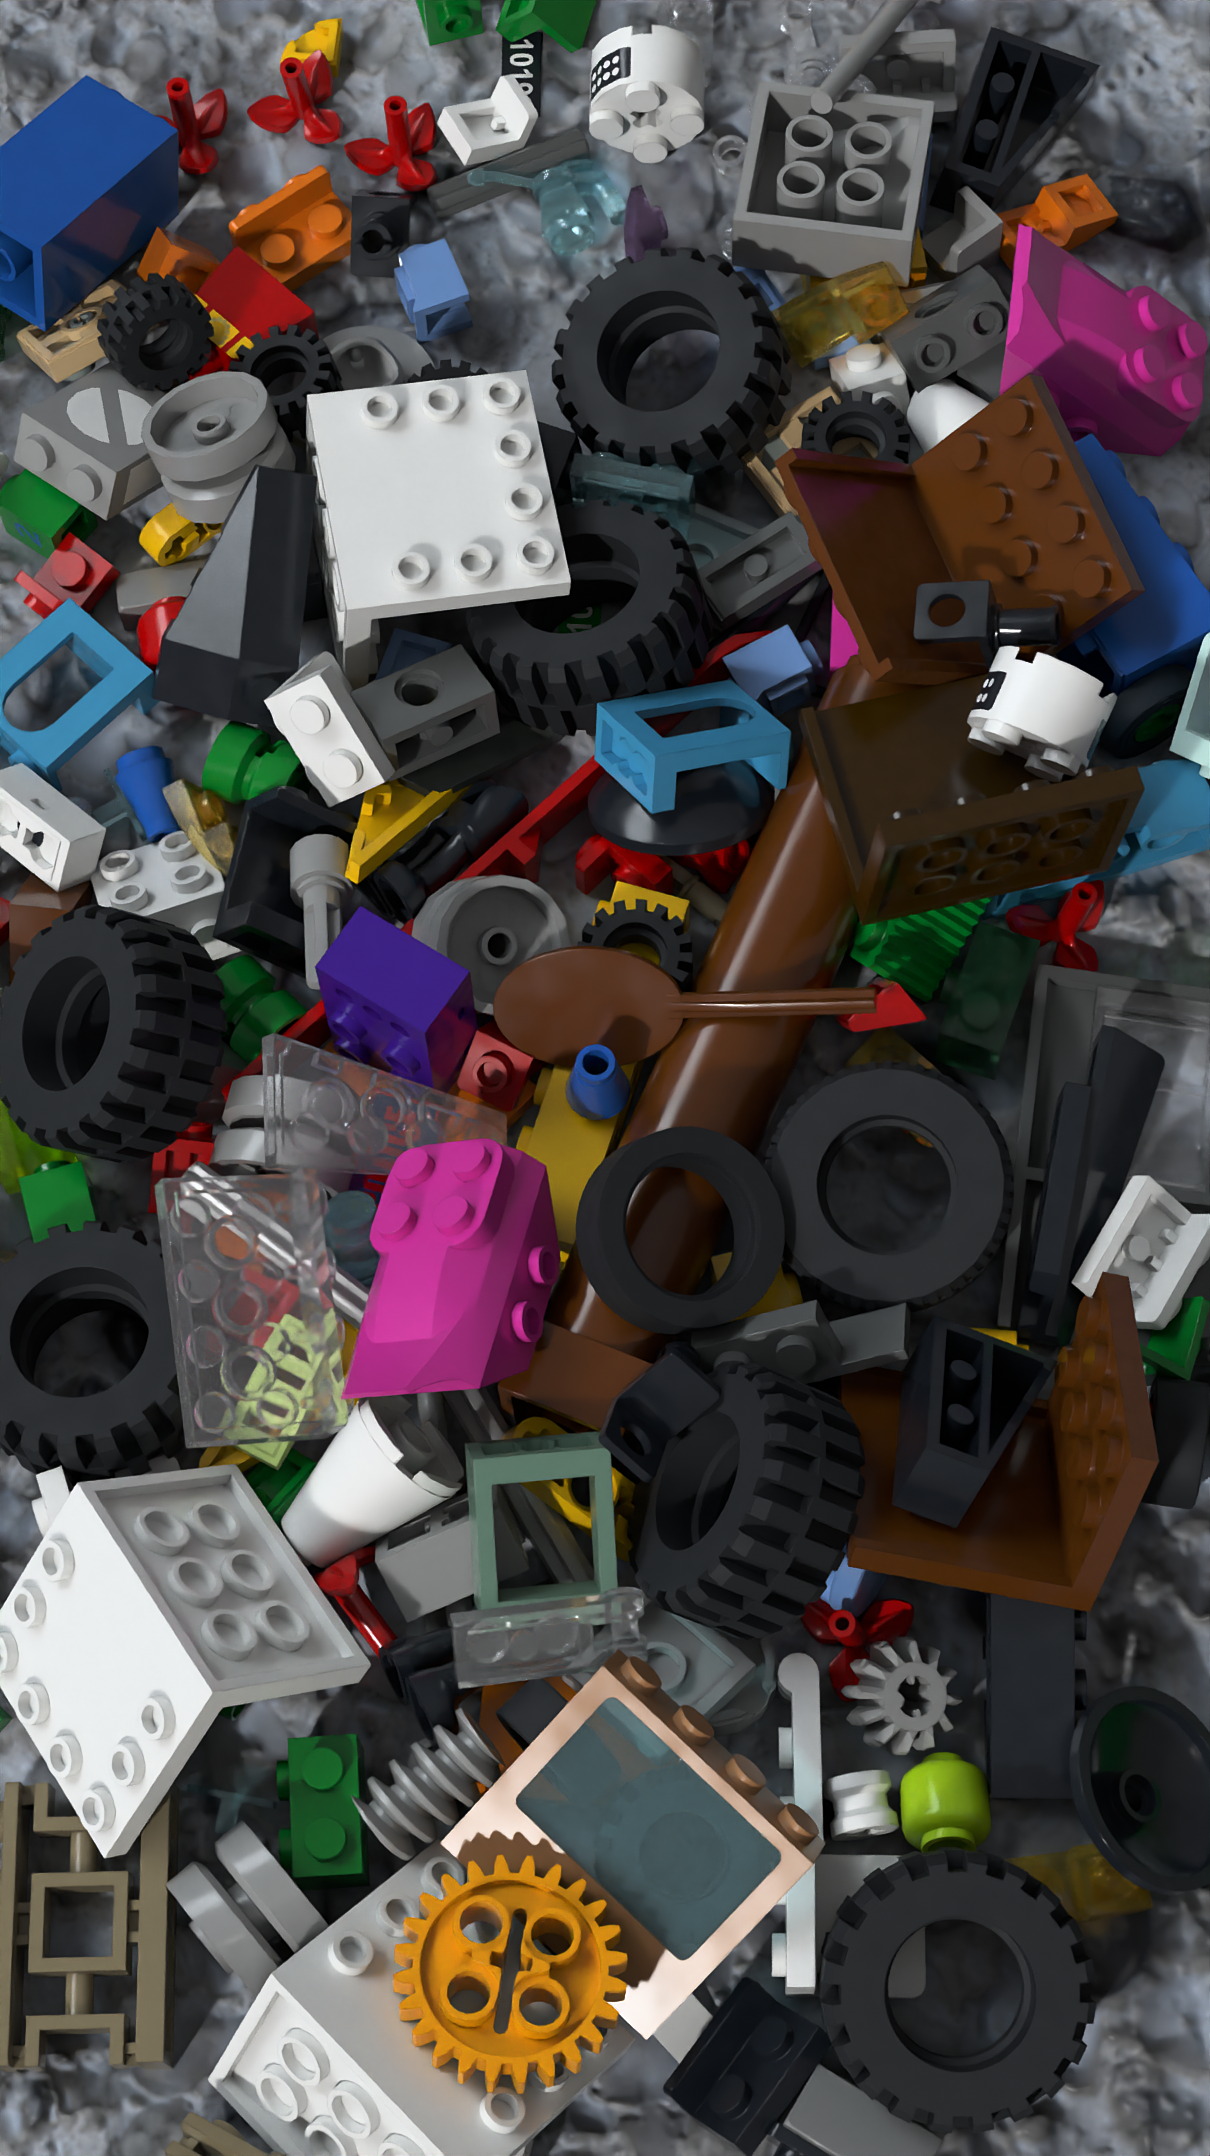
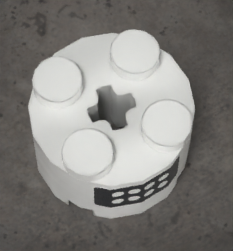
[589,25,705,163]
[967,646,1118,783]

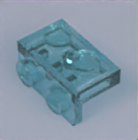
[569,452,696,542]

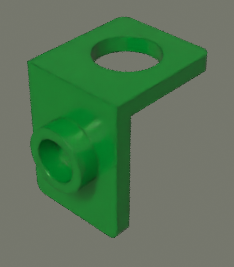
[415,0,484,46]
[1140,1296,1210,1386]

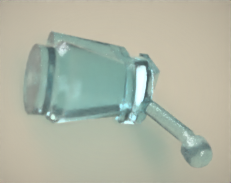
[467,159,632,255]
[293,1191,380,1286]

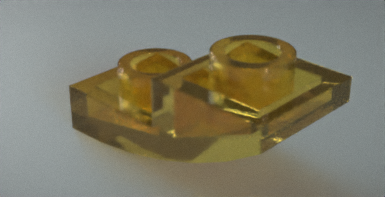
[772,261,910,368]
[161,778,239,877]
[1004,1844,1153,1923]

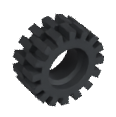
[228,325,344,442]
[801,391,911,464]
[577,899,693,992]

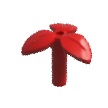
[247,50,344,144]
[154,77,228,175]
[344,96,437,191]
[1005,880,1105,972]
[313,1545,397,1659]
[800,1598,914,1703]

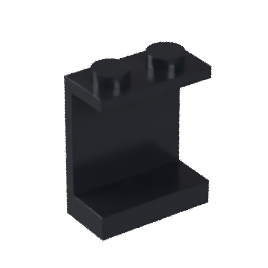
[212,786,359,979]

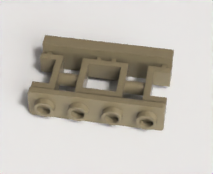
[0,1782,180,2072]

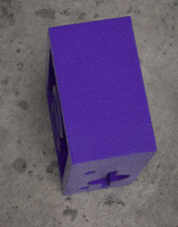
[315,906,478,1107]

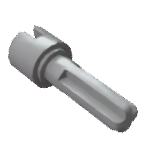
[290,834,353,990]

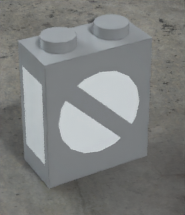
[13,362,166,521]

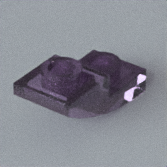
[624,185,668,262]

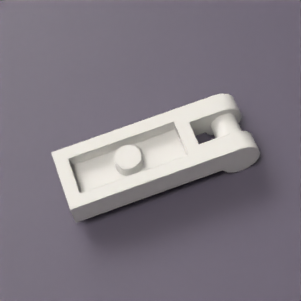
[777,1653,824,1854]

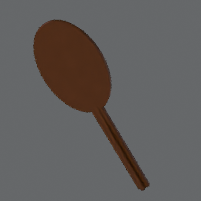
[493,946,878,1068]

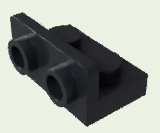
[663,1977,832,2156]

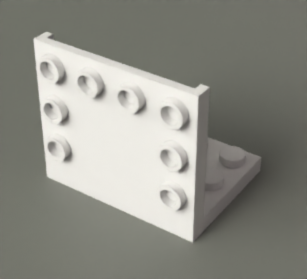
[305,370,571,690]
[0,1464,371,1859]
[208,1839,635,2156]

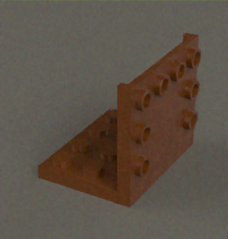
[775,374,1145,685]
[837,1272,1159,1612]

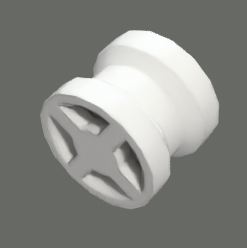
[822,1770,899,1841]

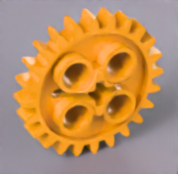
[393,1855,628,2094]

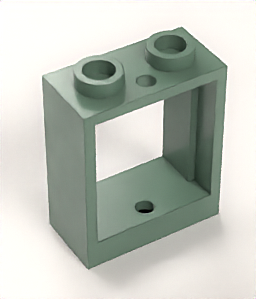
[465,1431,619,1627]

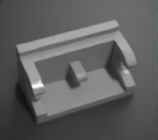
[375,1484,530,1623]

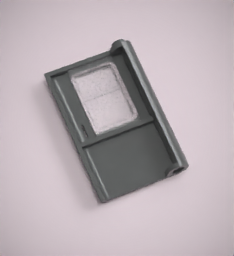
[997,963,1210,1367]

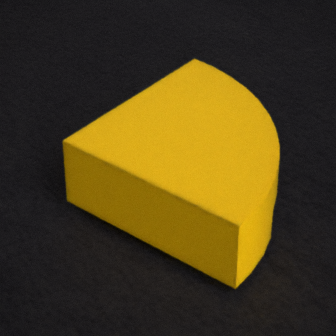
[280,18,344,77]

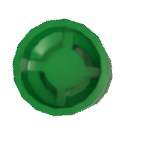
[202,721,312,806]
[215,954,309,1065]

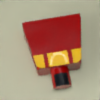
[185,246,319,382]

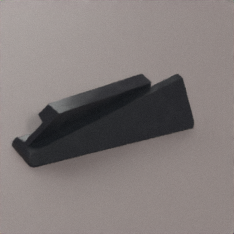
[1016,1025,1165,1347]

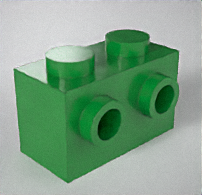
[276,1733,370,1891]

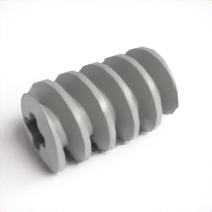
[350,1707,505,1861]

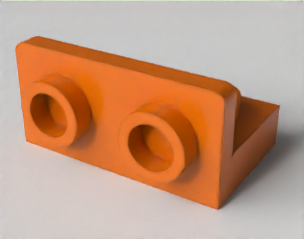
[228,165,352,292]

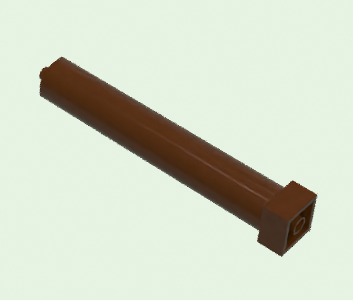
[497,655,934,1473]

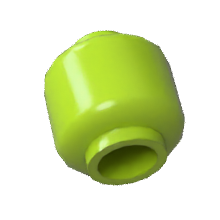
[899,1752,992,1853]

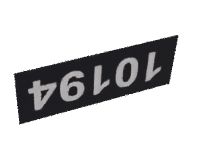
[502,32,542,117]

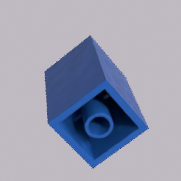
[0,75,178,332]

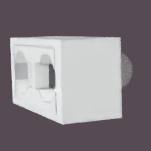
[0,763,106,892]

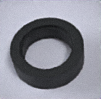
[576,1126,785,1334]

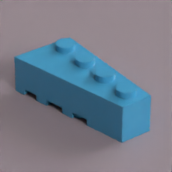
[981,758,1210,920]

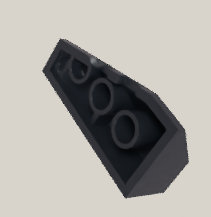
[151,464,317,728]

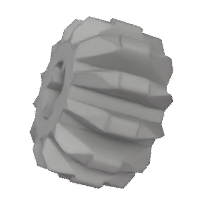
[841,1637,963,1755]

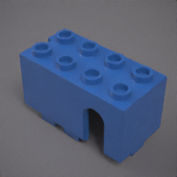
[1055,433,1210,698]

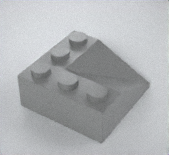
[732,80,935,287]

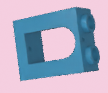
[0,597,160,792]
[594,679,794,814]

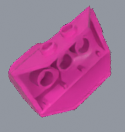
[999,223,1208,457]
[341,1138,561,1399]

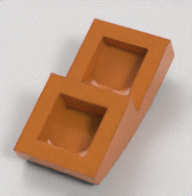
[996,174,1119,271]

